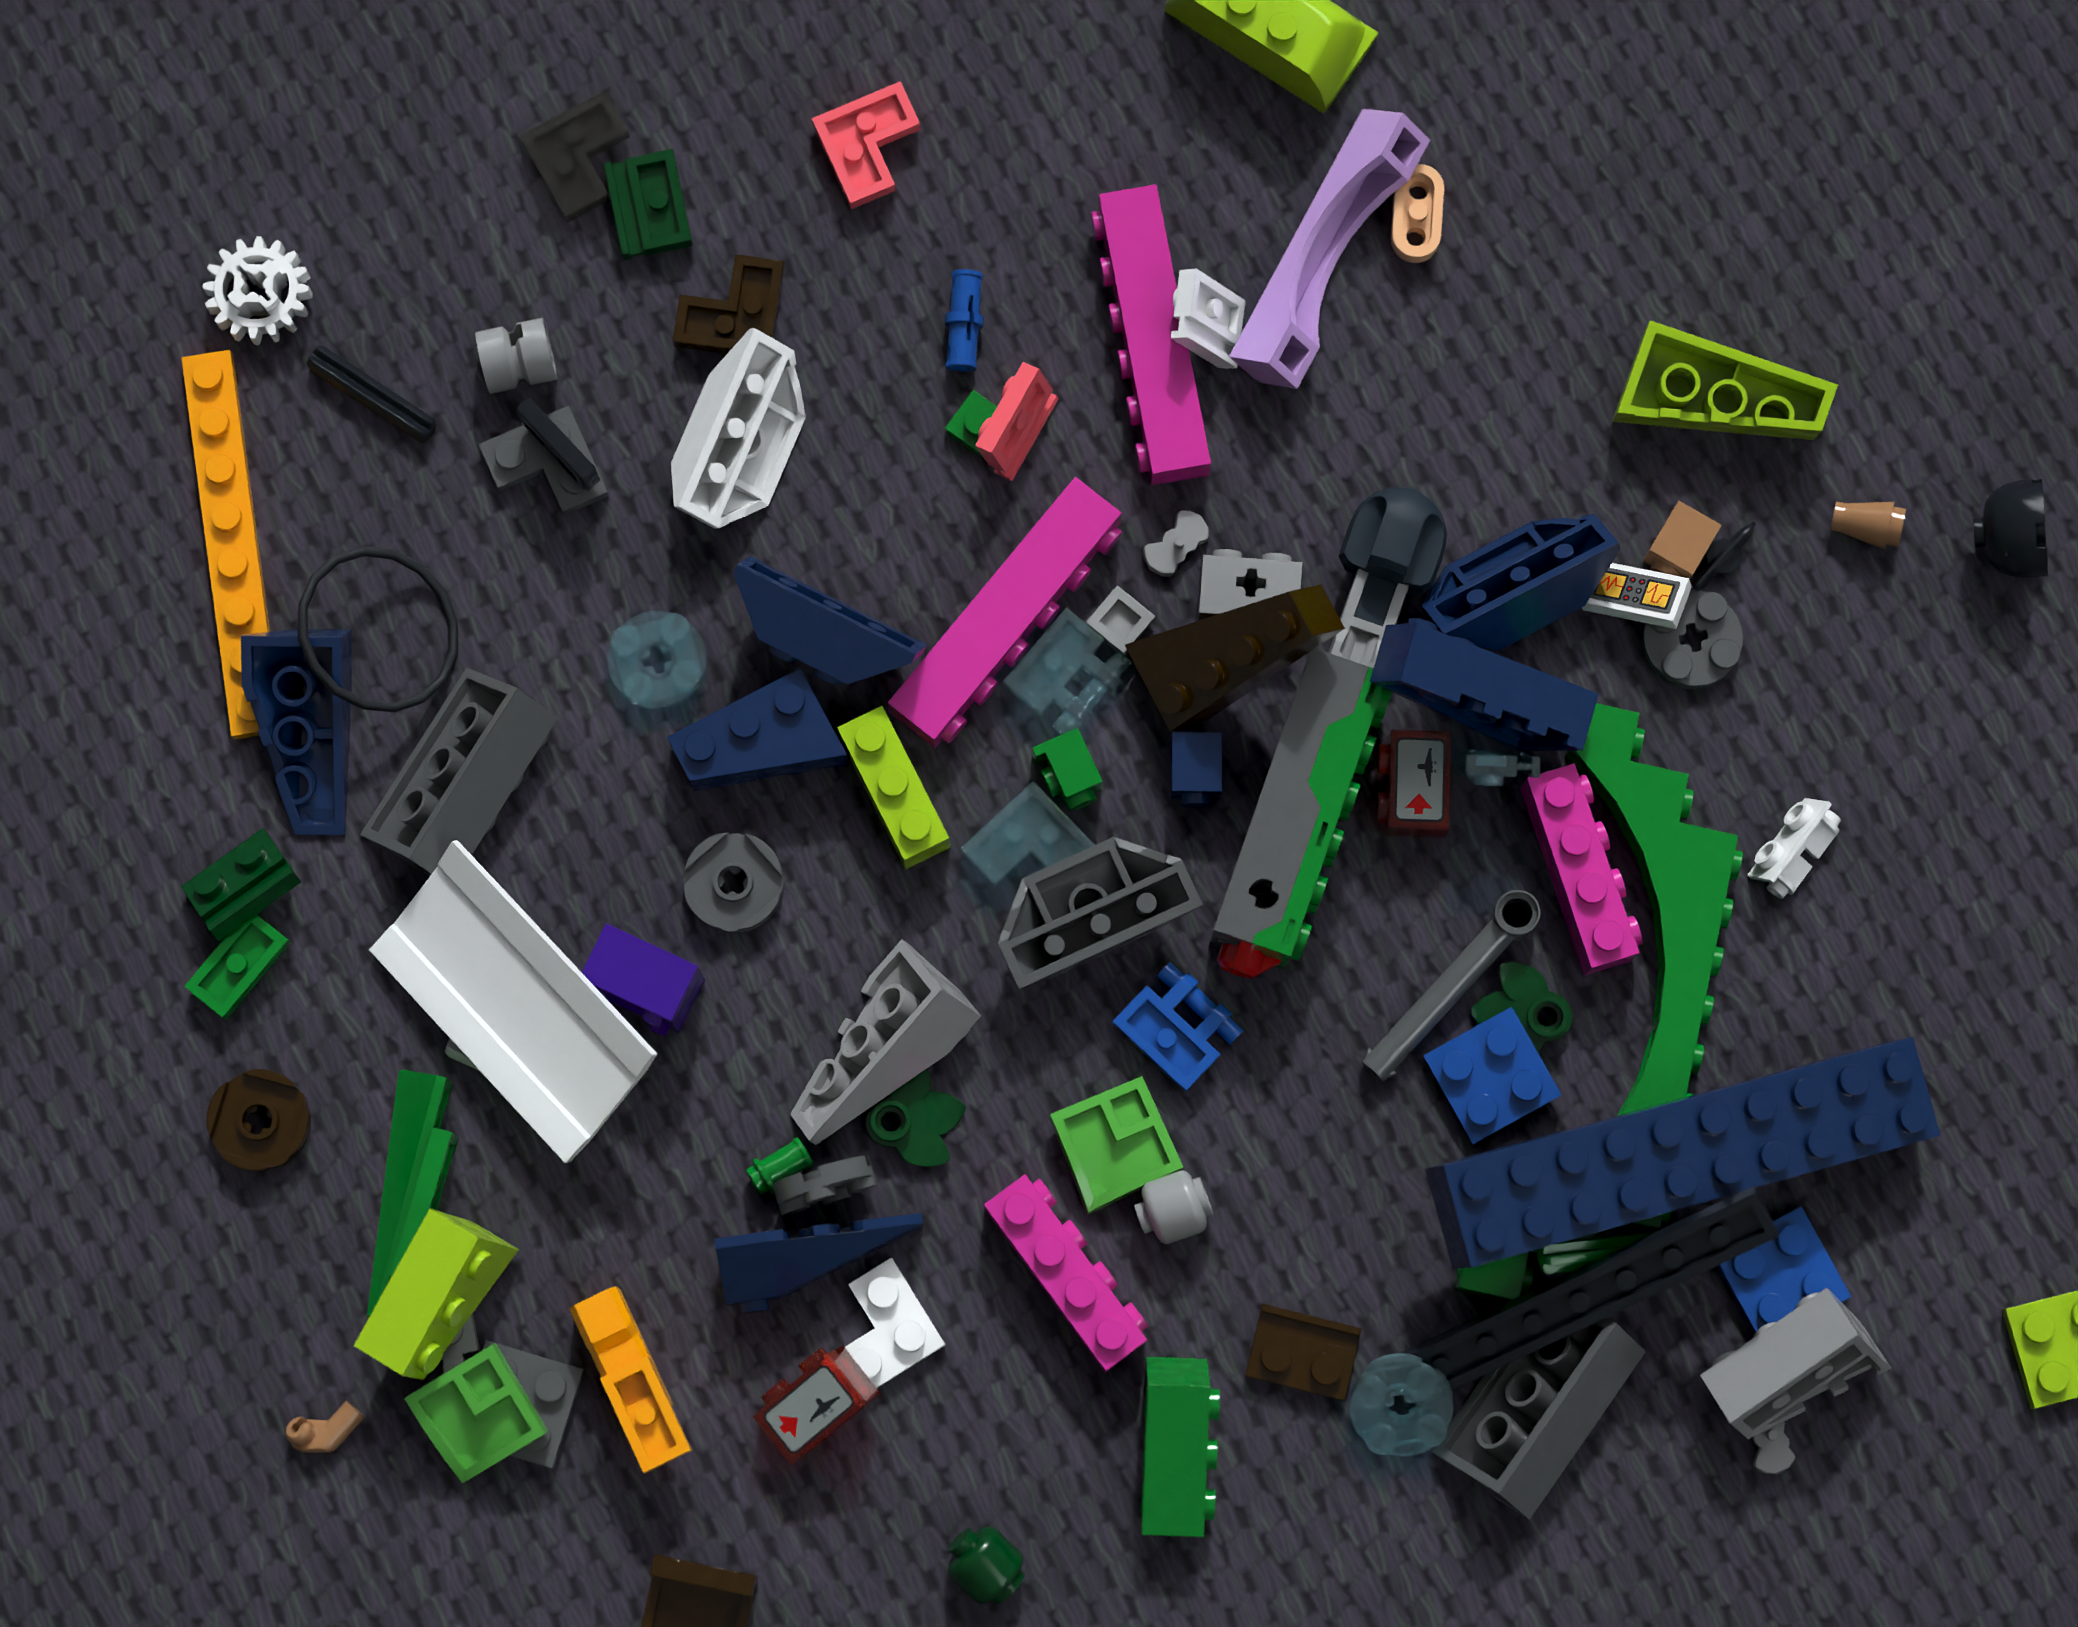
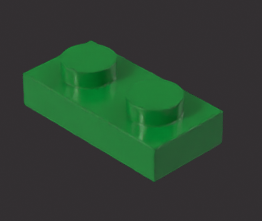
[184,914,291,1020]

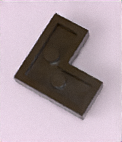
[673,254,785,354]

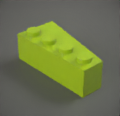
[1612,320,1838,440]

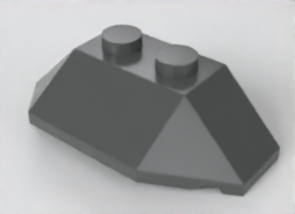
[998,837,1203,990]

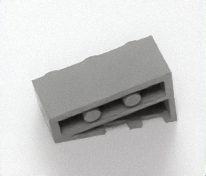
[1700,1288,1892,1439]

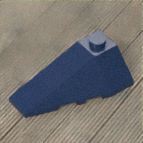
[241,629,352,835]
[714,1213,923,1314]

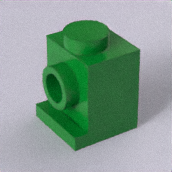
[1032,728,1103,812]

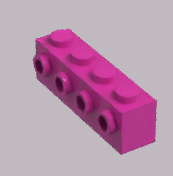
[1520,763,1643,976]
[984,1174,1149,1373]

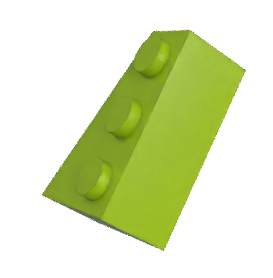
[354,1209,519,1380]

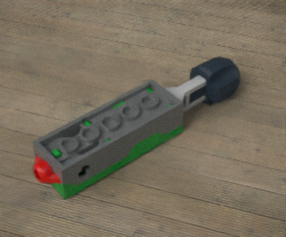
[1209,487,1447,979]

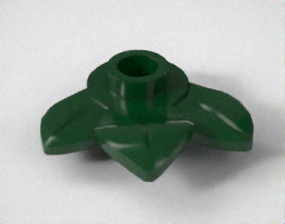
[1471,962,1572,1052]
[866,1068,966,1167]

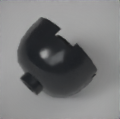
[1973,479,2048,578]

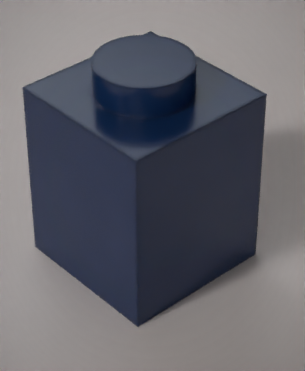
[1170,732,1222,808]

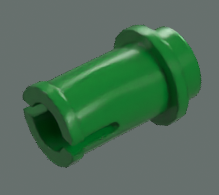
[745,1137,813,1195]

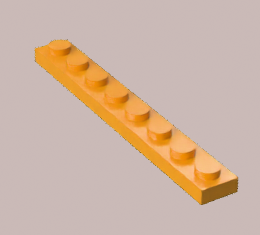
[181,350,270,739]

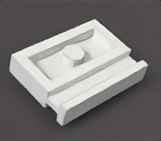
[1171,269,1245,369]

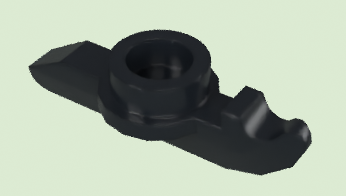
[1691,522,1756,591]

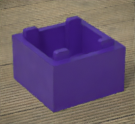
[582,923,705,1036]

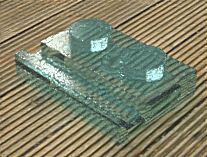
[1456,749,1540,786]

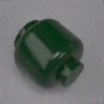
[948,1526,1024,1604]

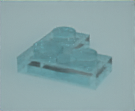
[961,781,1095,887]

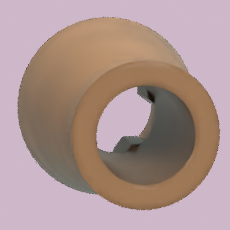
[1831,502,1906,550]

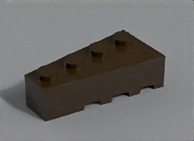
[1125,584,1345,732]

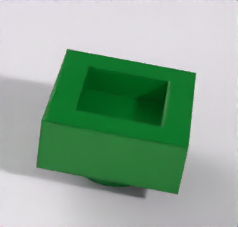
[945,390,997,460]

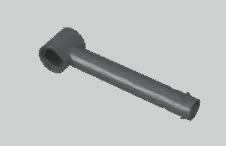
[1361,890,1540,1082]

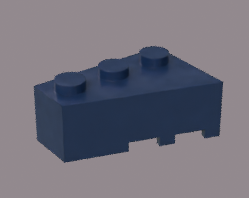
[667,668,849,791]

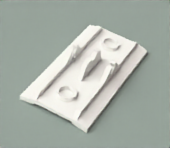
[369,840,657,1163]

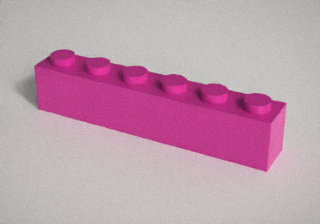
[1091,184,1211,486]
[888,477,1123,748]

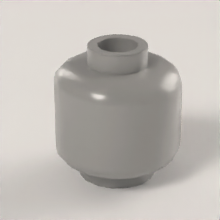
[1134,1170,1213,1244]

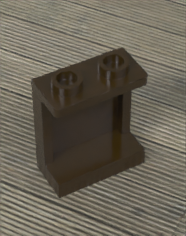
[641,1554,759,1627]

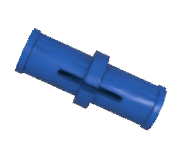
[944,269,984,372]

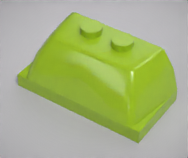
[1164,0,1378,114]

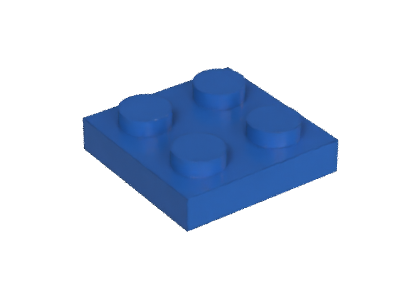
[1423,1007,1562,1144]
[1717,1206,1851,1334]

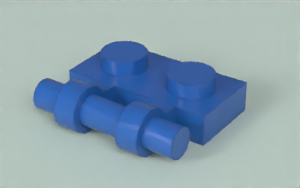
[1112,962,1244,1093]

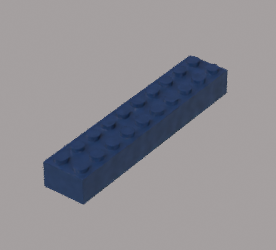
[1425,1037,1941,1269]

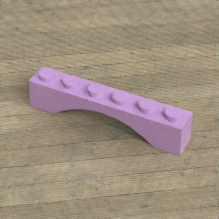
[1229,109,1430,389]

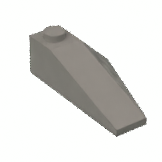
[790,939,981,1145]

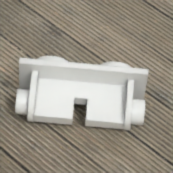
[1747,798,1841,899]

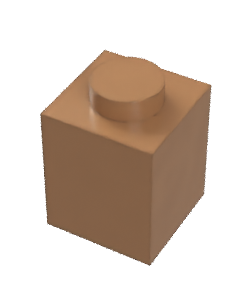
[1643,501,1722,579]

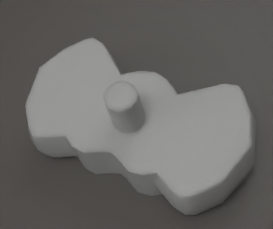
[1143,510,1209,577]
[1752,1422,1795,1475]

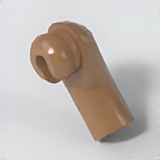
[285,1400,365,1453]

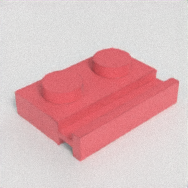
[975,362,1059,481]

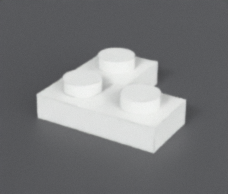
[831,1258,945,1399]

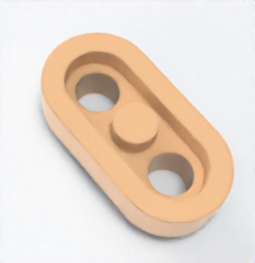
[1391,164,1444,263]

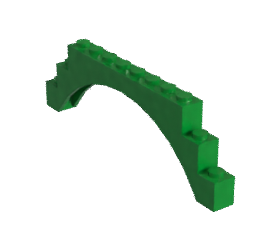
[1454,703,1743,1302]

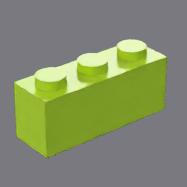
[837,706,950,869]

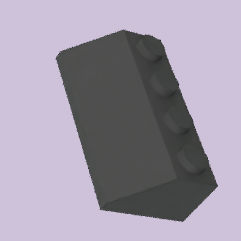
[360,667,558,876]
[1431,1318,1646,1520]

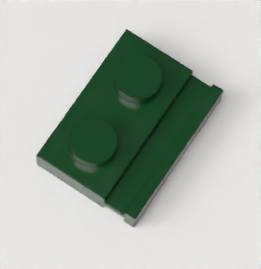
[604,149,693,260]
[181,828,301,941]

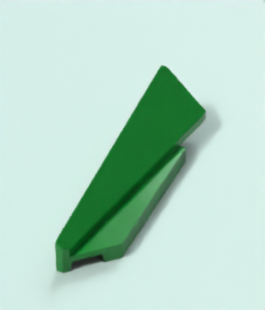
[367,1070,458,1317]

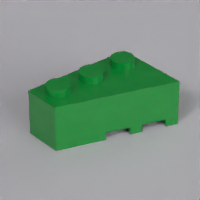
[1141,1357,1220,1537]

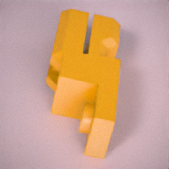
[569,1286,692,1473]

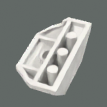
[671,328,806,528]

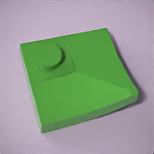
[1049,1076,1184,1215]
[404,1343,548,1483]

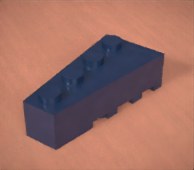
[1370,618,1599,751]

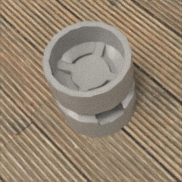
[475,317,557,394]

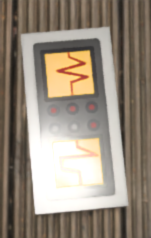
[1582,563,1692,629]

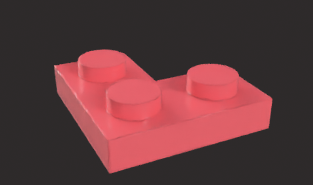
[812,81,920,209]

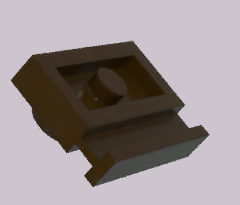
[1245,1304,1362,1401]

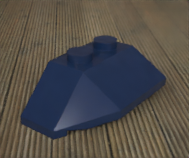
[1421,514,1621,651]
[733,556,927,685]

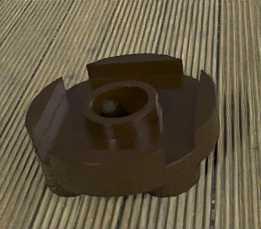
[206,1069,311,1172]

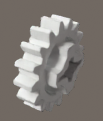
[203,236,313,345]

